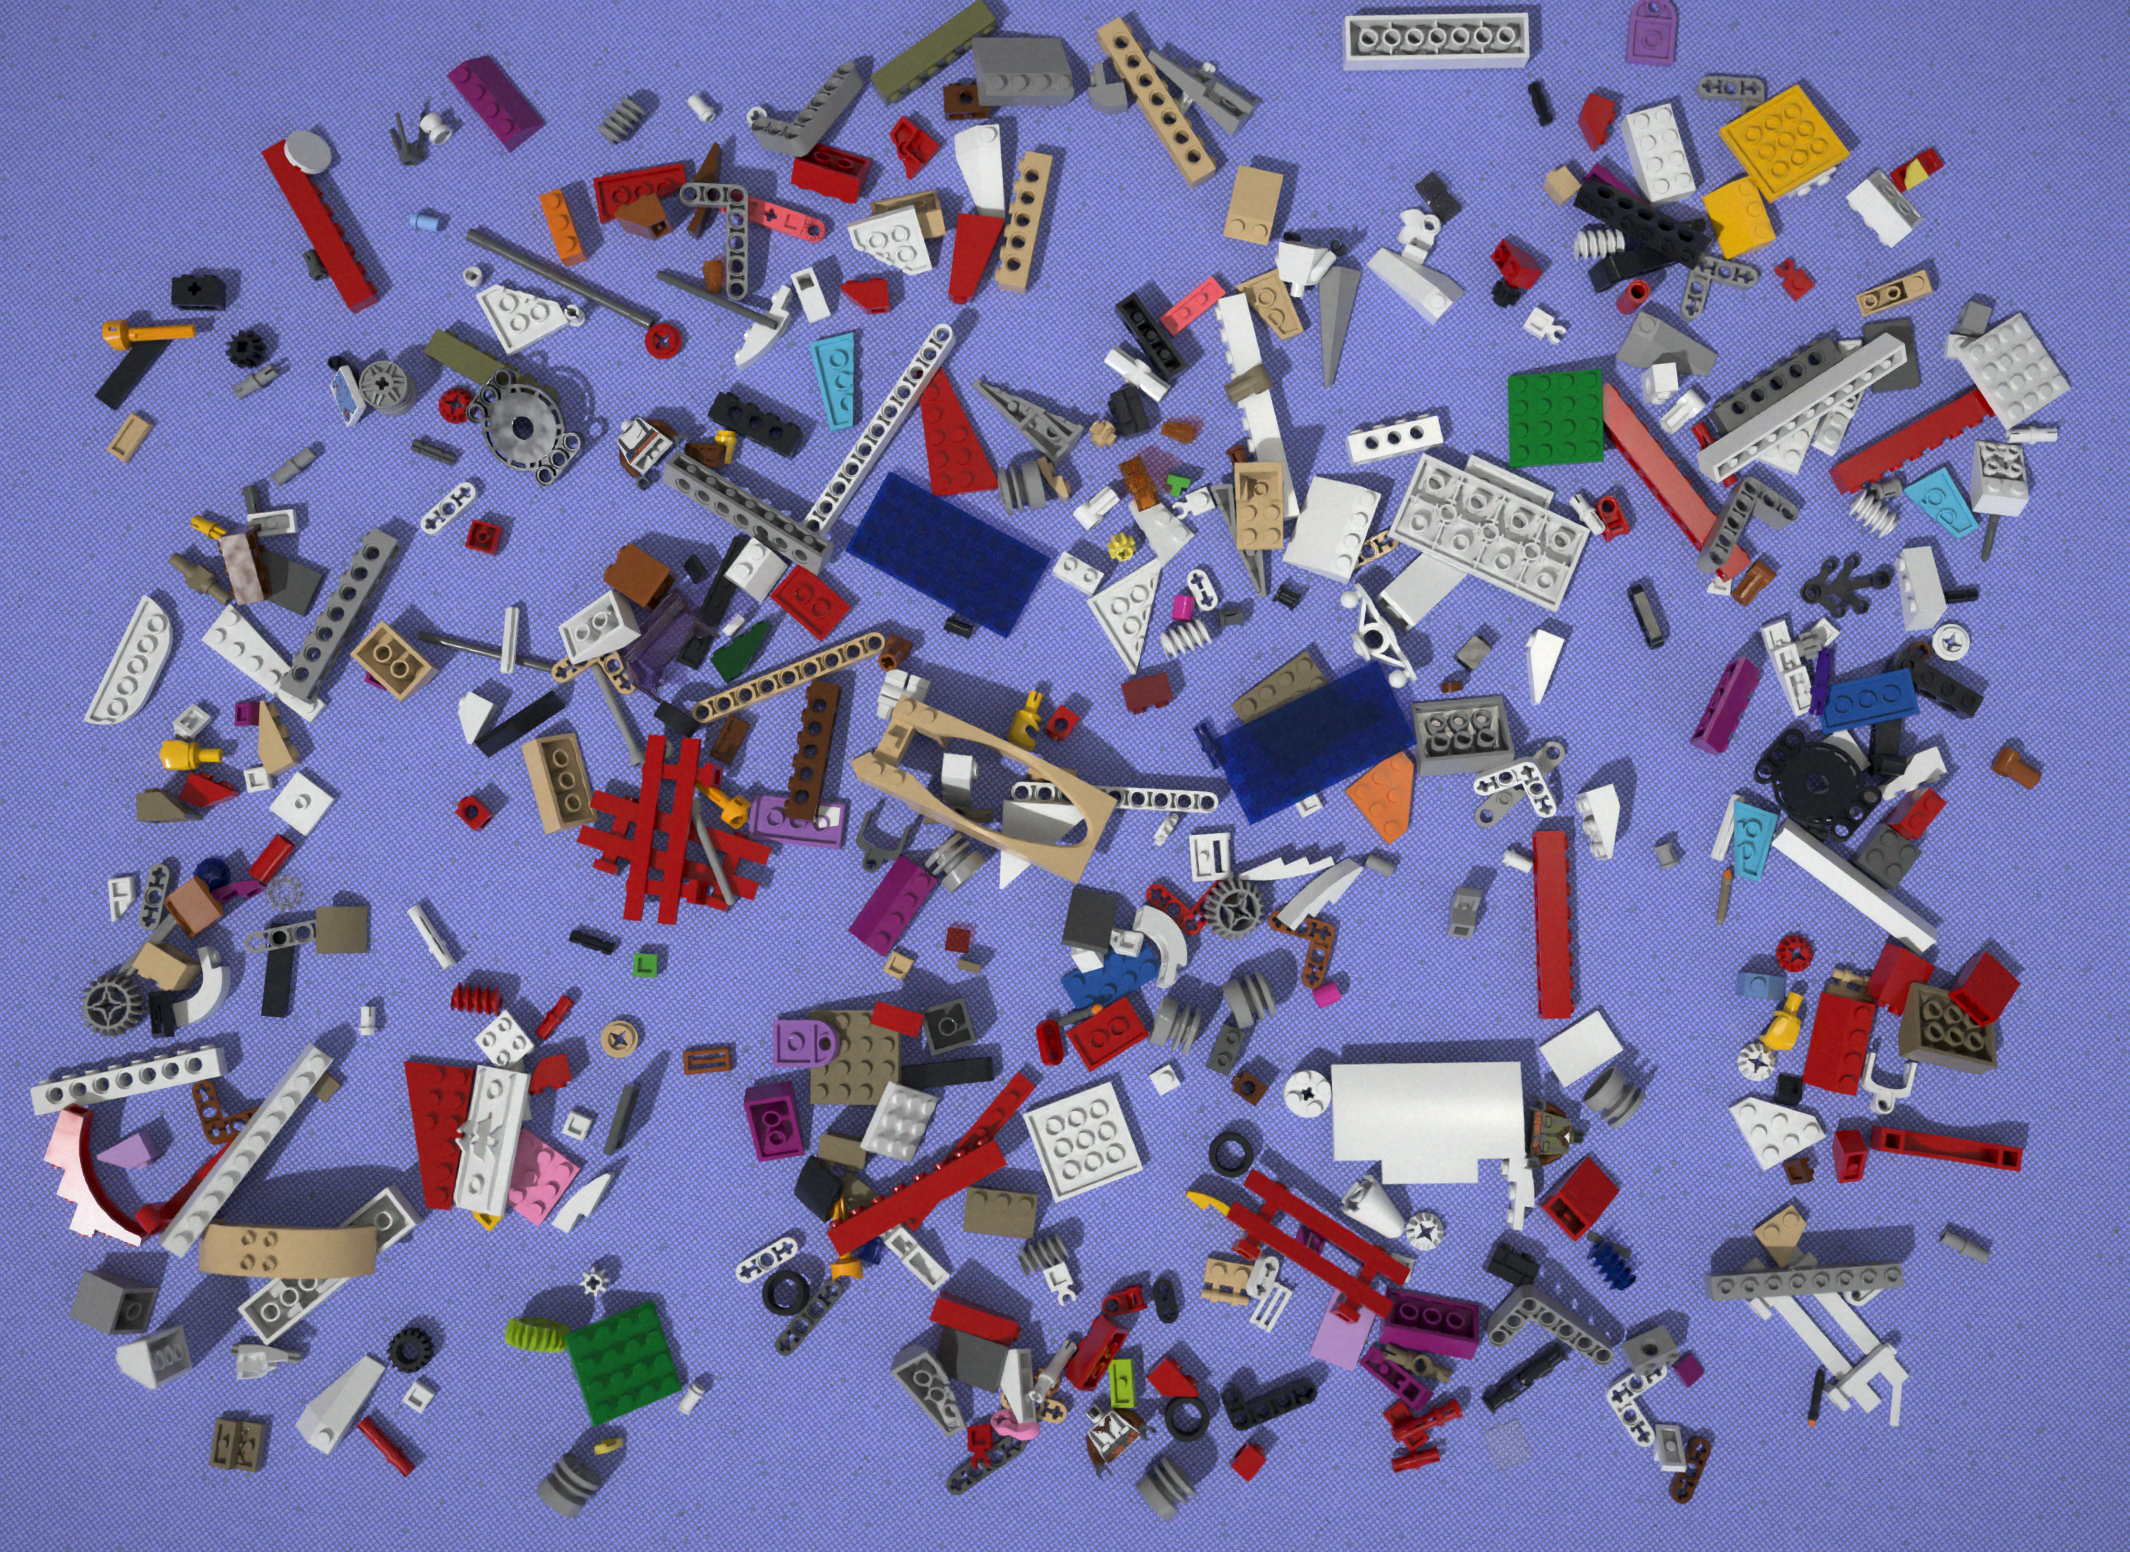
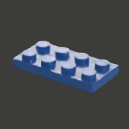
[1819,668,1920,735]
[1060,940,1160,1020]

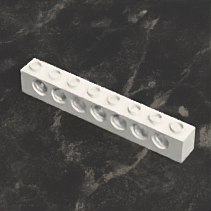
[30,1044,229,1116]

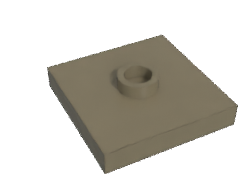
[832,1171,879,1219]

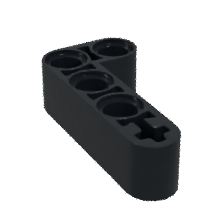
[1588,246,1678,294]
[1868,719,1907,777]
[1220,1377,1318,1431]

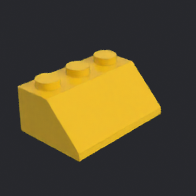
[1702,176,1776,261]

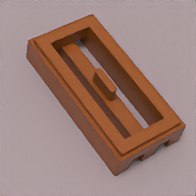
[683,1047,732,1075]

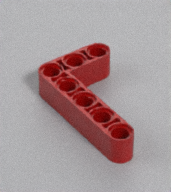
[134,1140,234,1235]

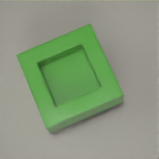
[633,953,659,978]

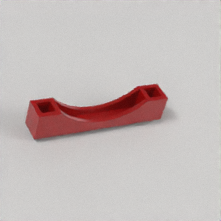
[1870,1125,2023,1172]

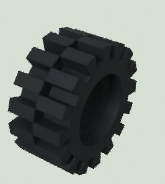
[387,1328,434,1374]

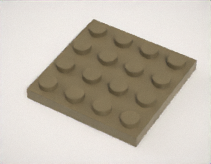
[1230,651,1359,780]
[810,1010,902,1105]

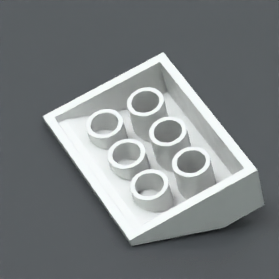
[1282,476,1381,585]

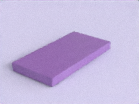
[748,793,846,850]

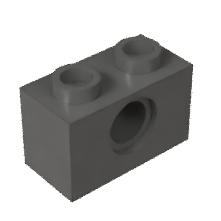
[1205,1023,1246,1077]

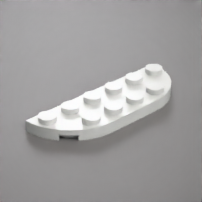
[83,595,173,725]

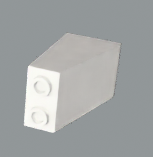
[1374,553,1469,633]

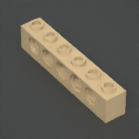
[995,151,1053,294]

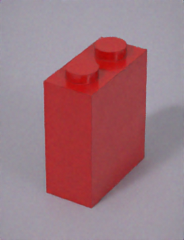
[1882,787,1947,840]
[1863,943,1935,1017]
[1947,951,2021,1027]

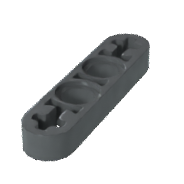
[775,1279,843,1356]
[946,1435,1026,1495]

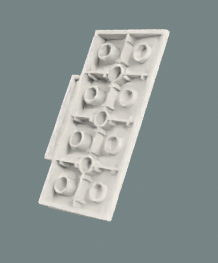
[1387,453,1590,613]
[1331,1061,1525,1184]

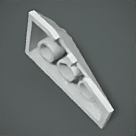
[954,124,1006,222]
[1366,247,1465,326]

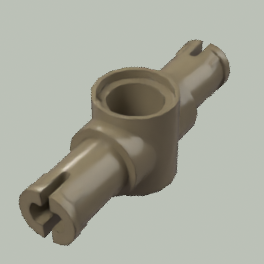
[168,552,233,606]
[923,805,993,826]
[1383,1344,1452,1384]

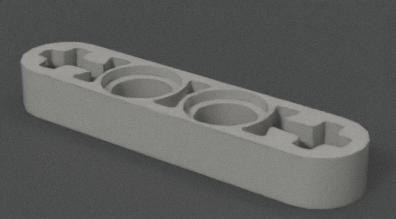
[244,919,316,953]

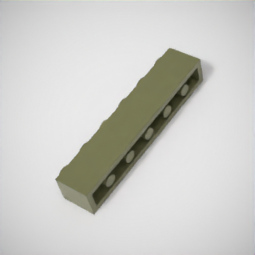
[870,0,997,106]
[424,328,562,404]

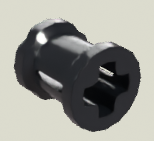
[1272,583,1302,611]

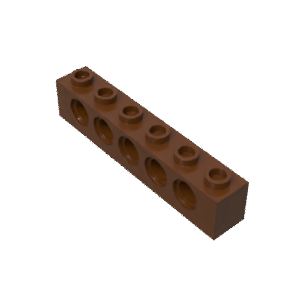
[783,680,842,824]

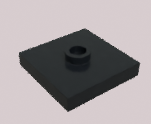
[148,989,175,1039]

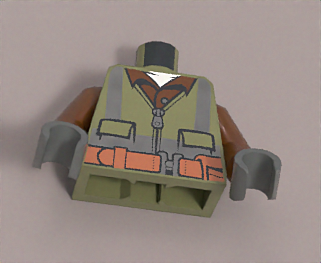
[1524,1096,1583,1170]

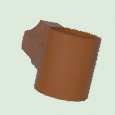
[1730,559,1777,607]
[877,633,913,672]
[1990,747,2042,790]

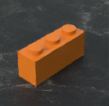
[538,189,588,268]

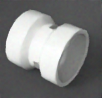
[420,112,452,145]

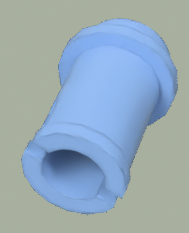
[410,211,441,233]

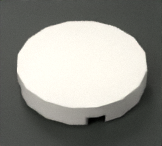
[284,130,332,174]

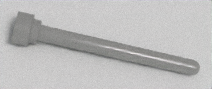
[591,664,646,768]
[691,799,735,905]

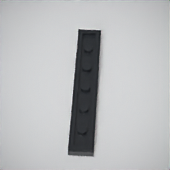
[675,536,748,671]

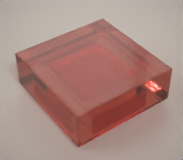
[945,927,971,954]

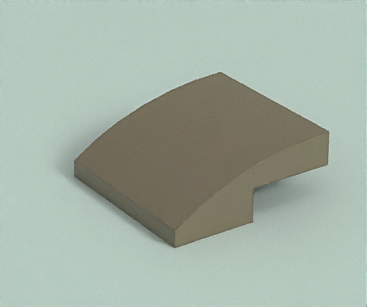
[316,906,368,954]
[209,1417,267,1473]

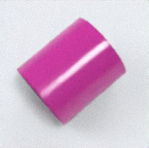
[1171,595,1195,622]
[1312,981,1342,1009]

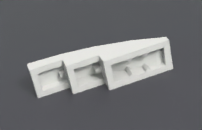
[1760,619,1812,717]
[1236,856,1335,881]
[1277,858,1363,931]
[879,1223,950,1292]

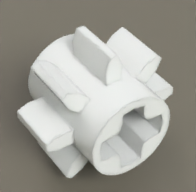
[580,1266,611,1297]

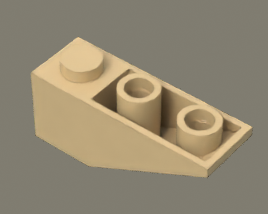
[1856,270,1935,317]
[258,700,301,776]

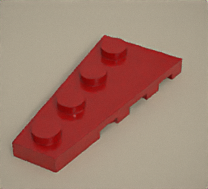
[593,163,687,225]

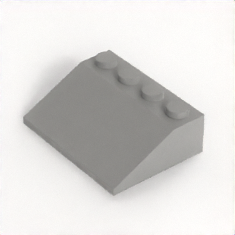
[972,38,1074,106]
[1410,696,1515,777]

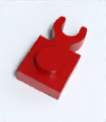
[1774,258,1815,302]
[967,1424,993,1469]

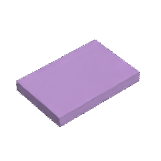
[1309,1288,1376,1372]

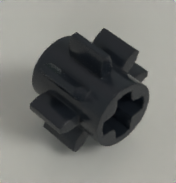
[1491,279,1521,308]

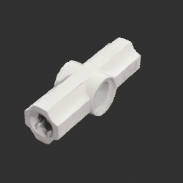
[1104,346,1171,403]

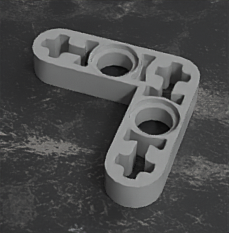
[1696,76,1764,117]
[1679,256,1758,322]

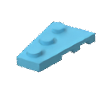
[1902,467,1979,539]
[1734,801,1778,882]

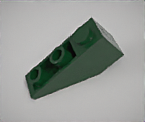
[710,620,773,684]

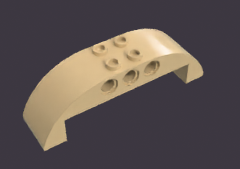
[198,1217,377,1279]

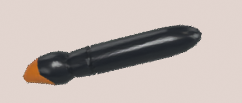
[1807,1369,1824,1427]

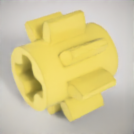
[1107,532,1137,562]

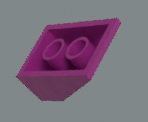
[743,1081,805,1162]

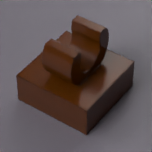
[1782,1157,1814,1185]

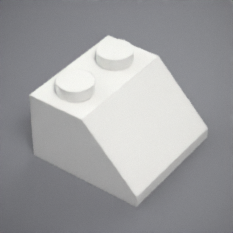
[723,537,788,603]

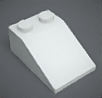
[558,590,641,665]

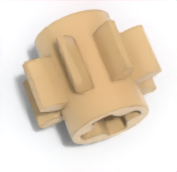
[1089,420,1117,448]

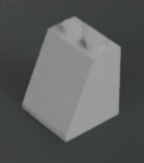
[69,1270,159,1335]

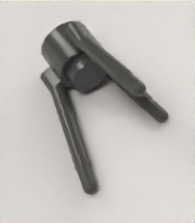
[389,112,425,166]

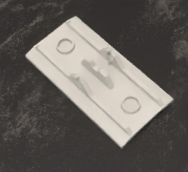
[453,1065,531,1217]

